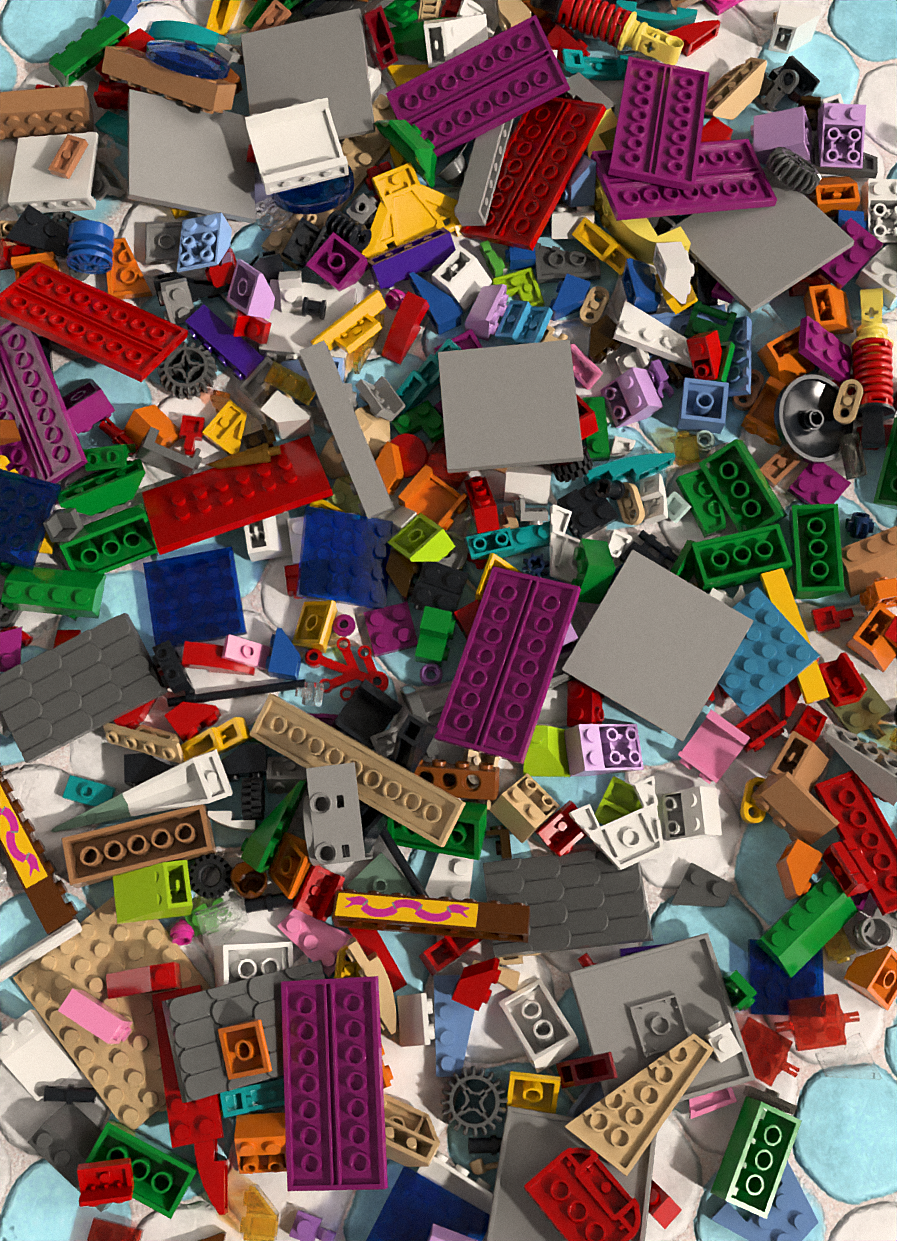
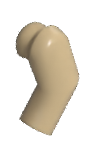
[286,211,317,233]

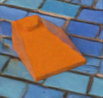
[844,946,897,1011]

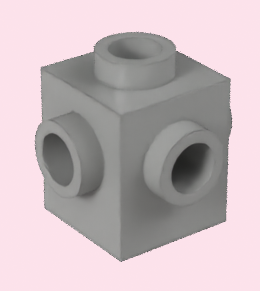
[346,193,379,229]

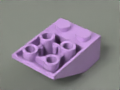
[817,103,866,169]
[564,724,644,777]

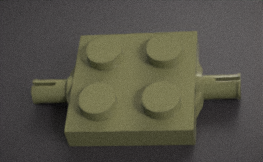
[824,673,891,740]

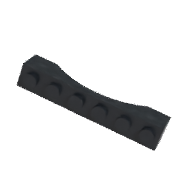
[153,249,284,307]
[346,714,439,853]
[124,744,268,788]

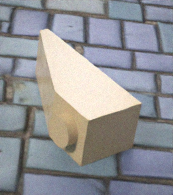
[496,0,531,31]

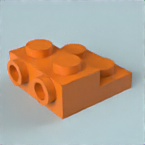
[859,577,897,613]

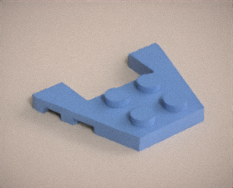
[710,1161,819,1241]

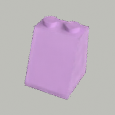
[750,106,813,165]

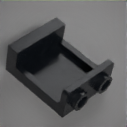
[331,679,403,750]

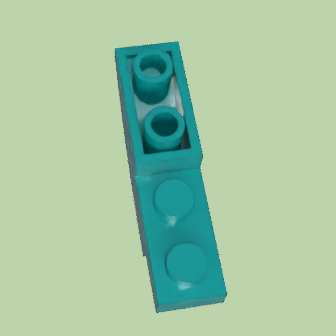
[466,521,550,560]

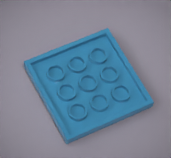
[718,587,820,717]

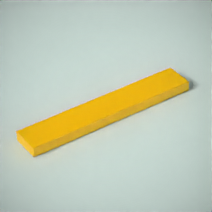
[760,568,830,704]

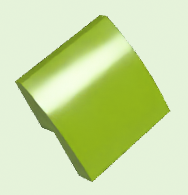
[595,775,642,825]

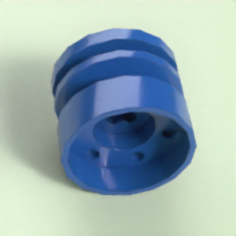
[66,220,114,274]

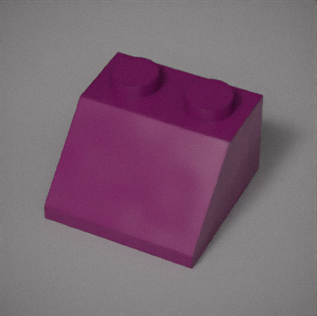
[306,232,369,292]
[62,379,115,434]

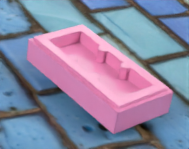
[570,344,603,390]
[222,635,270,670]

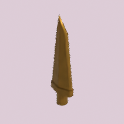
[206,443,281,469]

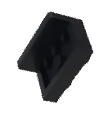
[768,55,820,103]
[281,217,327,268]
[686,262,718,309]

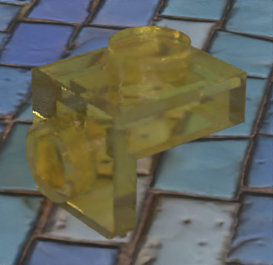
[670,431,700,466]
[823,927,856,964]

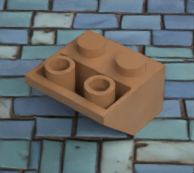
[765,731,829,793]

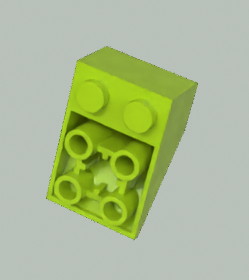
[112,860,193,924]

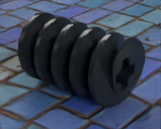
[325,210,372,252]

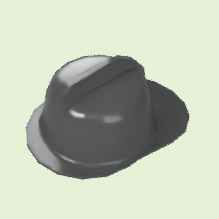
[435,143,468,187]

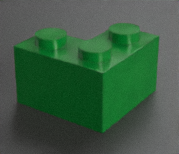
[571,538,616,604]
[414,606,456,667]

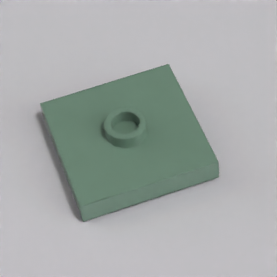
[347,852,412,896]

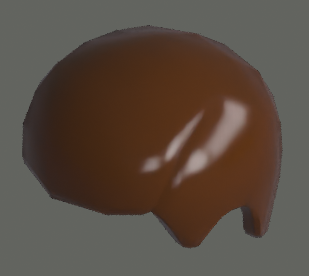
[230,861,268,899]

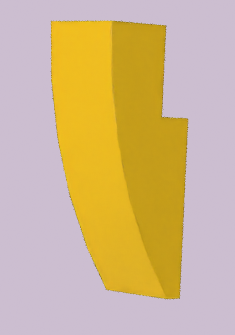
[206,0,241,36]
[572,217,639,276]
[180,717,253,762]

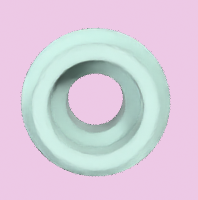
[693,430,715,452]

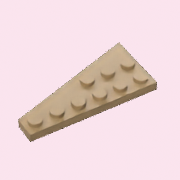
[564,1033,714,1176]

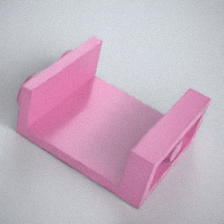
[678,709,750,784]

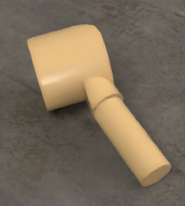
[469,1158,498,1175]

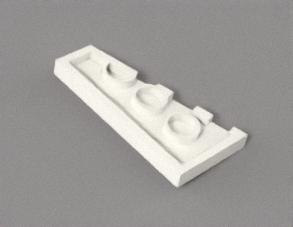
[613,301,693,369]
[425,853,474,901]

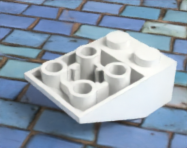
[424,13,488,68]
[861,179,897,243]

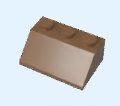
[841,526,897,598]
[751,772,840,845]

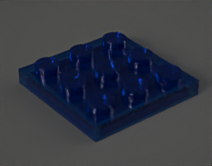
[748,939,825,1017]

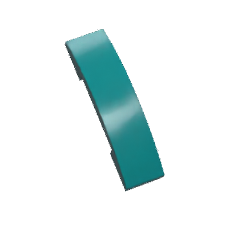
[615,0,698,31]
[148,20,230,58]
[562,49,638,81]
[220,1079,285,1118]

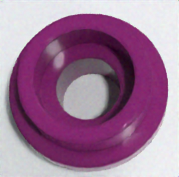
[333,614,356,637]

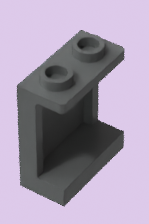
[135,427,202,478]

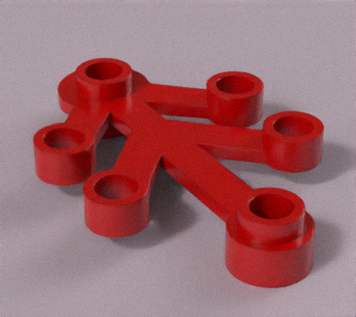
[305,637,389,702]

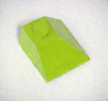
[388,513,456,562]
[523,725,570,777]

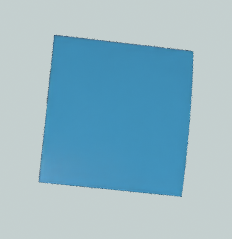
[495,300,553,345]

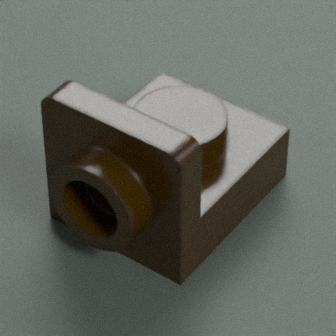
[796,95,821,131]
[666,362,695,389]
[242,423,277,450]
[485,826,512,861]

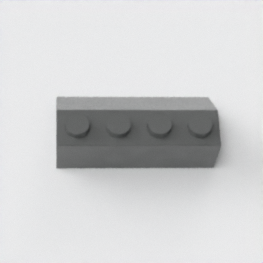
[28,1103,112,1212]

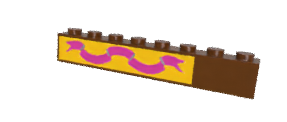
[0,763,79,935]
[332,889,530,943]

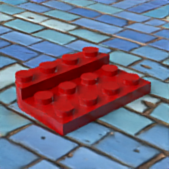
[523,1147,641,1241]

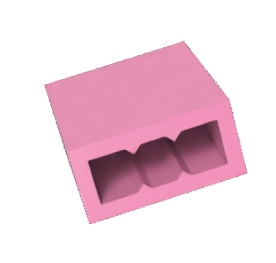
[58,988,133,1044]

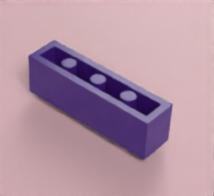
[367,227,456,289]
[185,304,264,381]

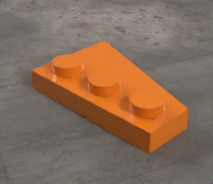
[106,238,153,300]

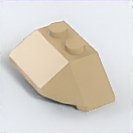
[704,57,767,120]
[319,404,391,479]
[384,1094,440,1167]

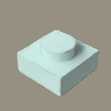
[667,491,691,523]

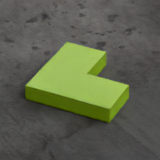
[491,267,545,307]

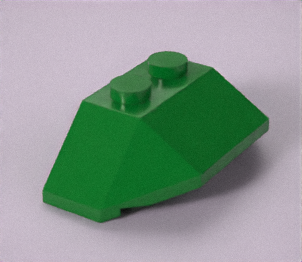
[374,120,437,188]
[56,458,146,516]

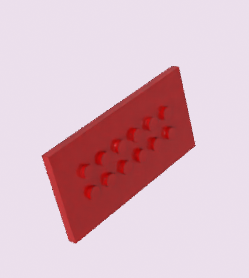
[460,97,606,251]
[0,262,188,382]
[142,435,333,555]

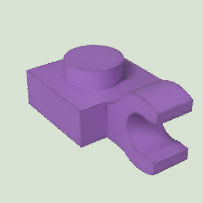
[647,359,674,401]
[289,1210,336,1241]

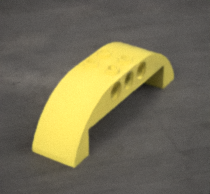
[587,108,691,265]

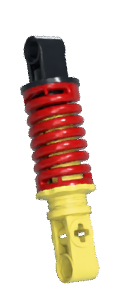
[530,0,684,65]
[851,288,895,448]

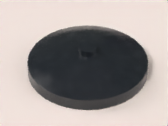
[774,374,853,464]

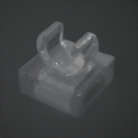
[295,682,325,707]

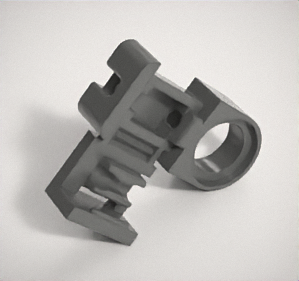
[759,69,799,111]

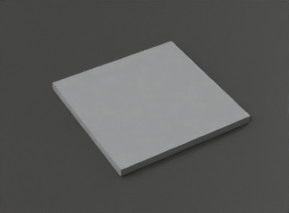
[241,8,375,140]
[127,89,256,224]
[669,166,854,313]
[438,340,584,473]
[561,550,753,742]
[568,933,756,1102]
[486,1106,657,1241]

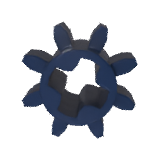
[845,512,875,539]
[522,553,550,577]

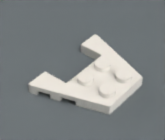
[549,504,632,584]
[569,776,664,870]

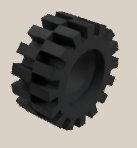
[550,446,593,482]
[241,777,265,820]
[189,854,232,899]

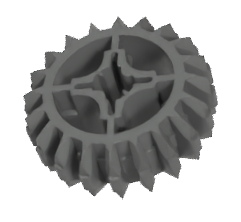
[766,147,822,194]
[158,342,218,400]
[440,1066,508,1137]

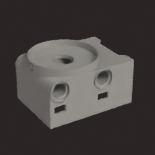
[303,762,373,866]

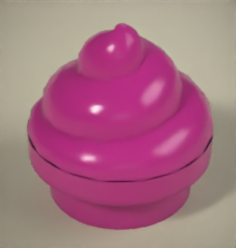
[385,289,406,310]
[170,919,194,946]

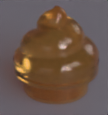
[210,390,232,413]

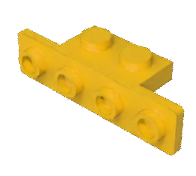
[311,290,386,354]

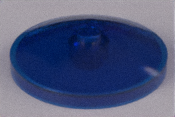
[145,40,230,79]
[271,165,354,214]

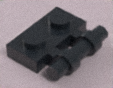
[619,530,678,570]

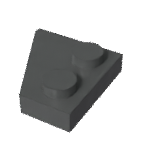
[670,862,735,907]

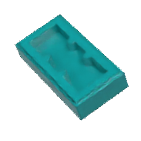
[62,775,116,807]

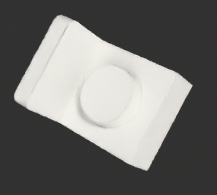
[615,347,650,375]
[704,1021,742,1063]

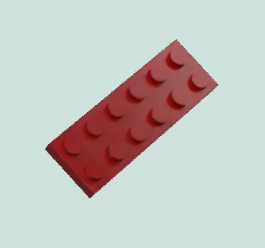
[814,770,897,916]
[152,985,224,1148]

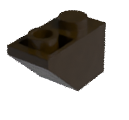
[588,314,623,364]
[386,548,421,602]

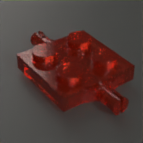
[774,993,860,1051]
[740,1017,800,1087]

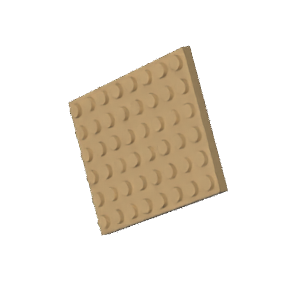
[13,896,212,1131]

